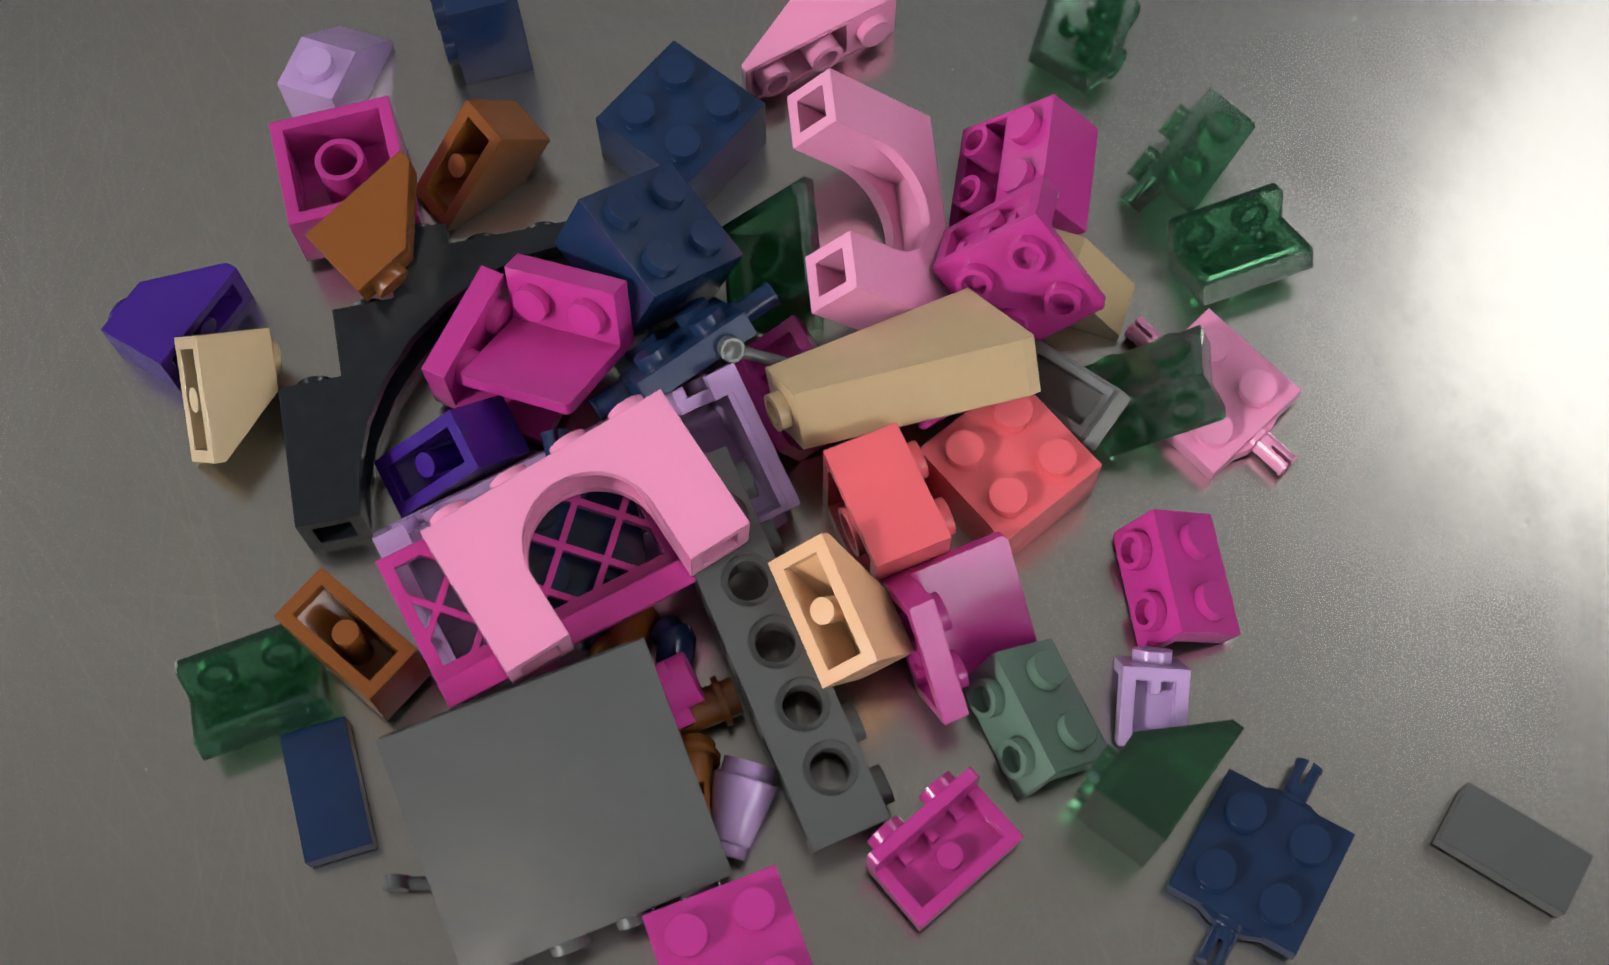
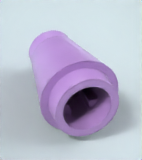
[710,755,778,861]

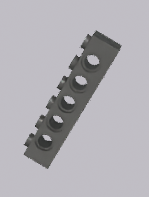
[694,446,895,855]

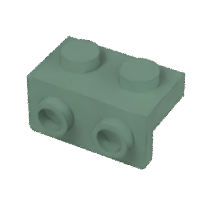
[963,638,1112,798]

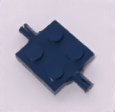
[588,282,780,422]
[528,428,648,651]
[1166,758,1355,965]

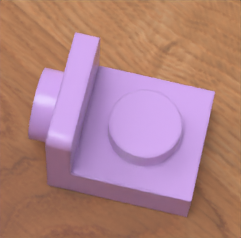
[1114,646,1191,750]

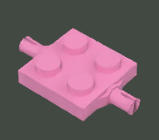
[1122,309,1302,481]

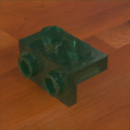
[1027,0,1141,94]
[1121,87,1256,213]
[1167,183,1314,307]
[1084,325,1226,456]
[175,624,334,761]

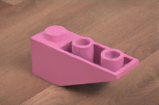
[741,0,896,99]

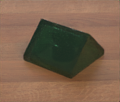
[722,176,824,334]

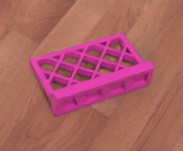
[375,494,696,709]

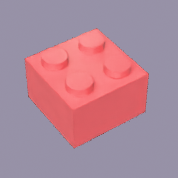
[920,394,1102,557]
[822,422,956,586]

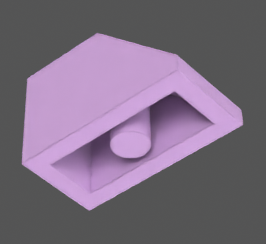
[277,25,394,118]

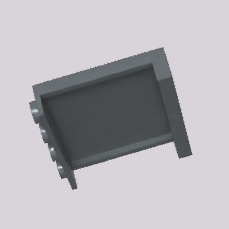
[375,636,733,965]

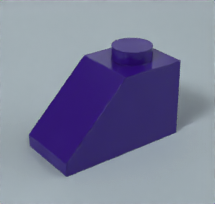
[101,262,253,391]
[374,395,530,518]

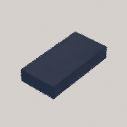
[279,716,377,868]

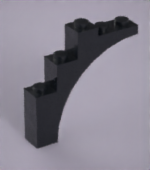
[278,221,572,550]

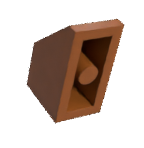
[416,99,551,231]
[305,150,417,302]
[274,567,432,721]

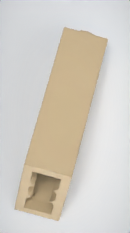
[764,288,1041,449]

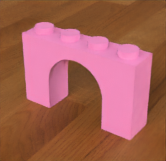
[787,68,951,330]
[420,389,750,686]

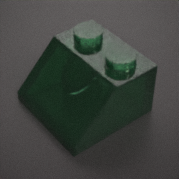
[1076,719,1245,867]

